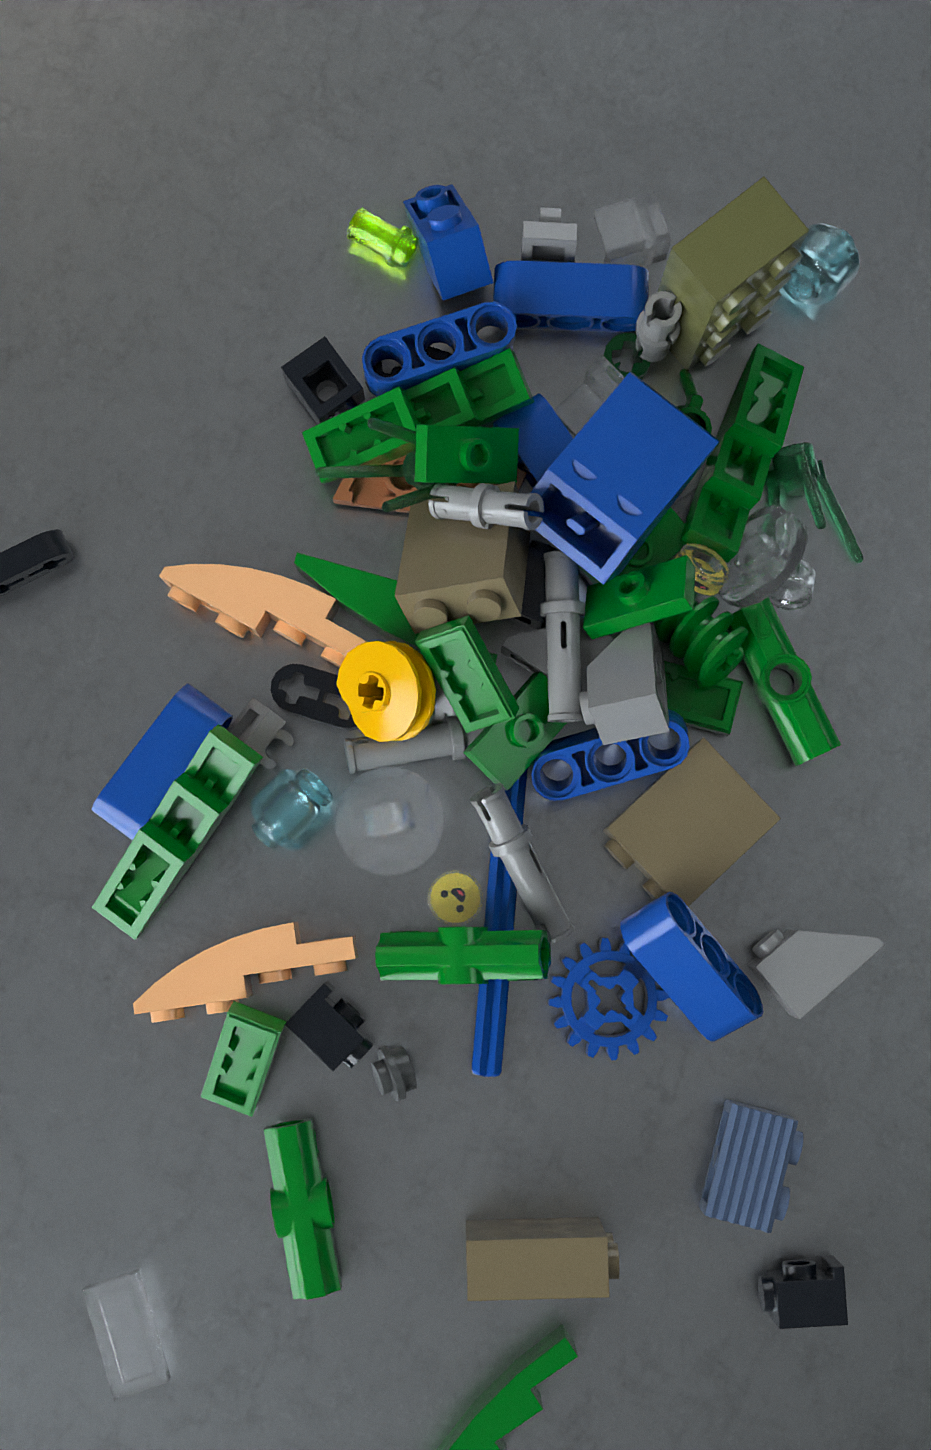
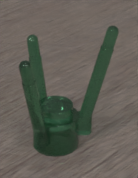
[315,418,458,512]
[766,442,864,568]

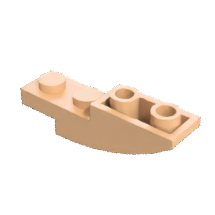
[159,564,367,667]
[133,922,359,1023]

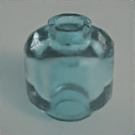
[783,223,860,305]
[250,768,333,850]

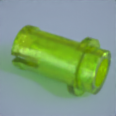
[346,207,418,267]

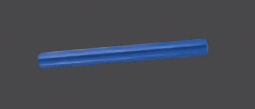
[472,768,528,1077]

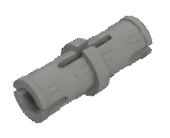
[635,291,682,362]
[428,483,544,530]

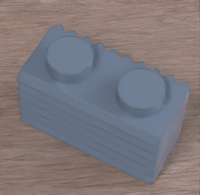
[699,1099,804,1233]

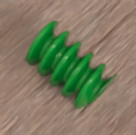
[653,590,749,687]

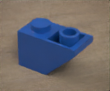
[403,184,494,301]

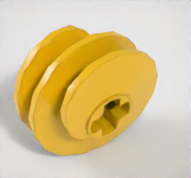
[337,641,436,742]

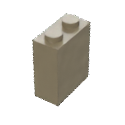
[395,481,531,634]
[602,737,781,907]
[466,1217,620,1301]

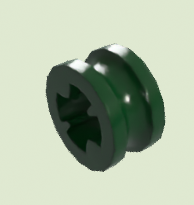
[602,333,651,386]

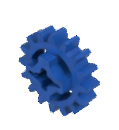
[548,937,670,1060]

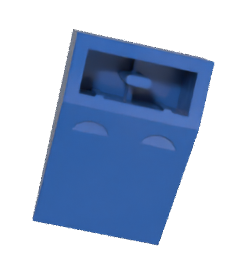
[523,372,720,585]

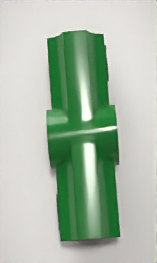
[728,597,841,766]
[375,927,551,984]
[264,1118,342,1300]

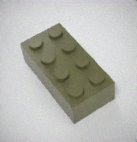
[657,176,809,370]

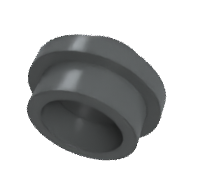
[371,1046,417,1102]

